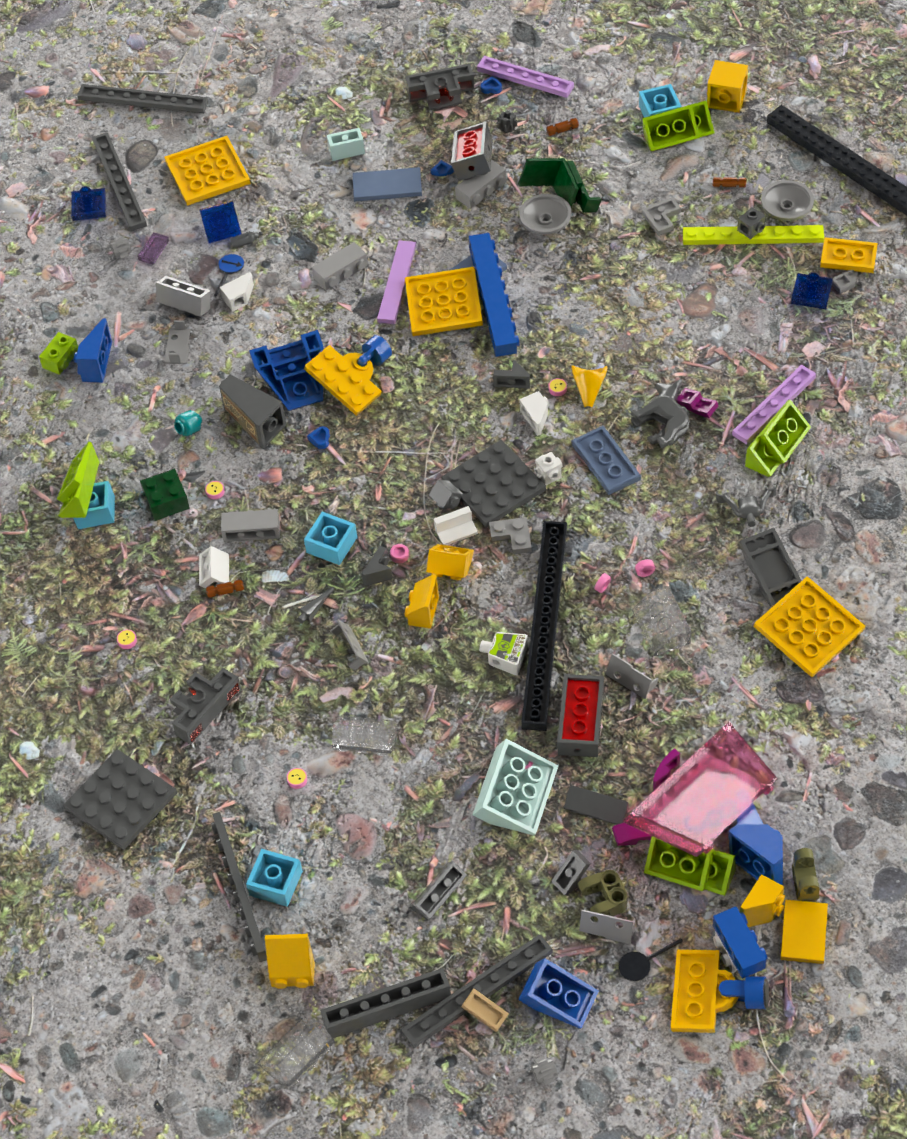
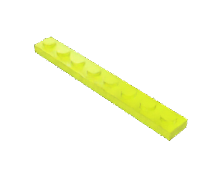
[683,225,824,245]

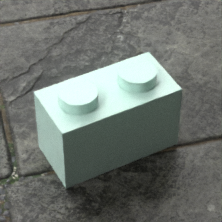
[327,128,365,161]

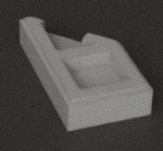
[830,270,858,294]

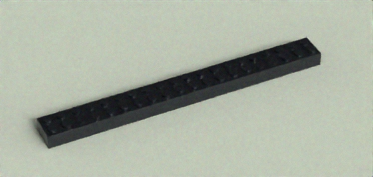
[767,104,907,216]
[521,521,567,731]

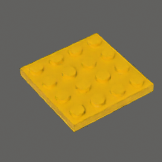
[164,136,251,206]
[405,266,483,336]
[753,576,866,677]

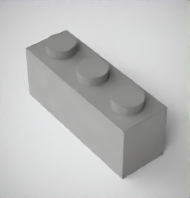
[455,160,506,209]
[312,242,368,291]
[156,276,211,316]
[221,509,280,542]

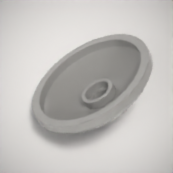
[761,180,814,221]
[519,194,572,235]

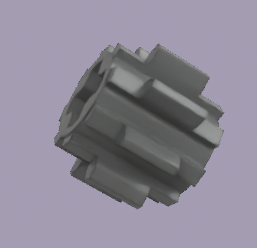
[497,110,518,133]

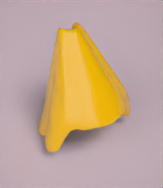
[571,365,608,408]

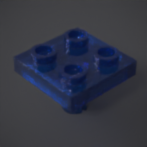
[71,186,106,221]
[199,200,242,243]
[791,273,833,309]

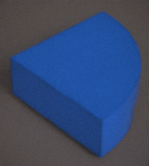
[431,160,454,176]

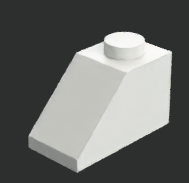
[519,391,549,436]

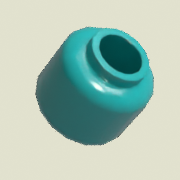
[174,410,202,436]

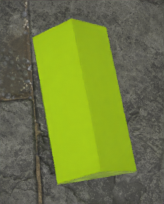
[642,100,715,151]
[745,400,811,477]
[57,441,99,518]
[644,833,736,896]

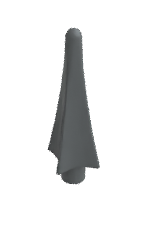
[297,587,334,624]

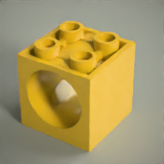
[707,60,748,113]

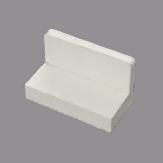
[434,506,478,545]
[199,546,229,588]

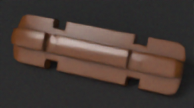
[546,118,579,136]
[713,177,747,188]
[206,579,244,598]

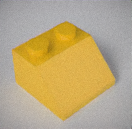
[426,544,474,580]
[405,575,439,629]
[740,874,785,927]

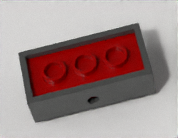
[451,122,493,181]
[557,674,604,757]

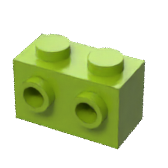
[39,332,78,375]

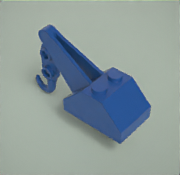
[683,791,783,885]

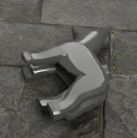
[631,379,689,449]

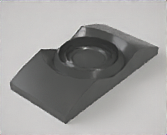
[739,528,801,608]

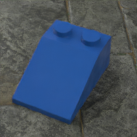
[74,318,112,383]
[518,958,599,1029]

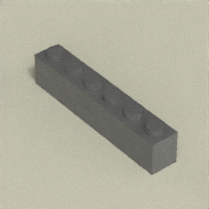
[320,968,451,1040]

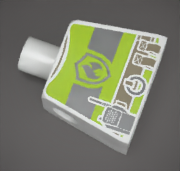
[479,632,528,676]

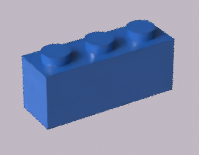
[713,906,768,979]

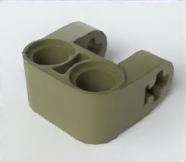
[792,848,820,901]
[578,870,627,922]

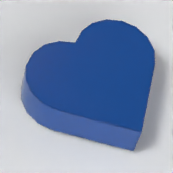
[480,76,502,94]
[307,426,330,449]

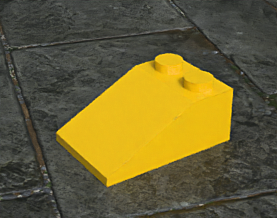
[265,934,315,989]

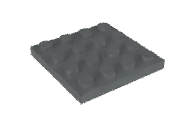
[442,440,546,528]
[63,749,178,850]

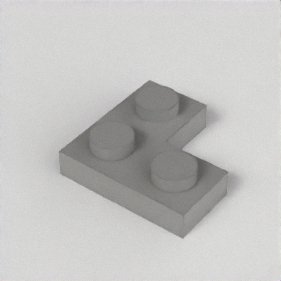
[642,197,681,236]
[489,517,532,554]

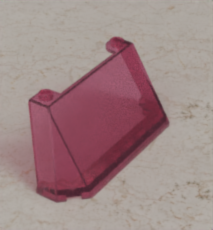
[623,721,777,857]

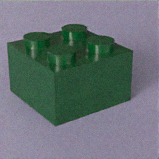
[140,468,190,521]

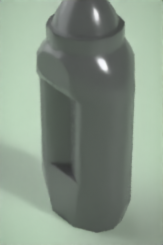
[230,231,262,248]

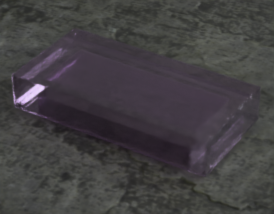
[137,232,169,265]

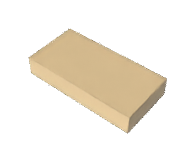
[461,989,509,1032]

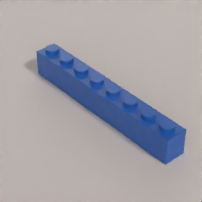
[469,233,520,357]

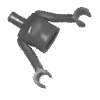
[716,484,777,527]

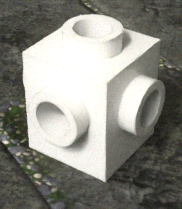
[534,452,563,485]

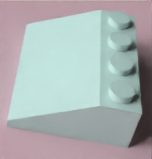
[472,739,558,835]

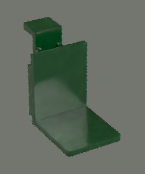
[518,158,602,213]

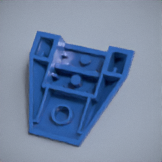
[249,330,323,411]

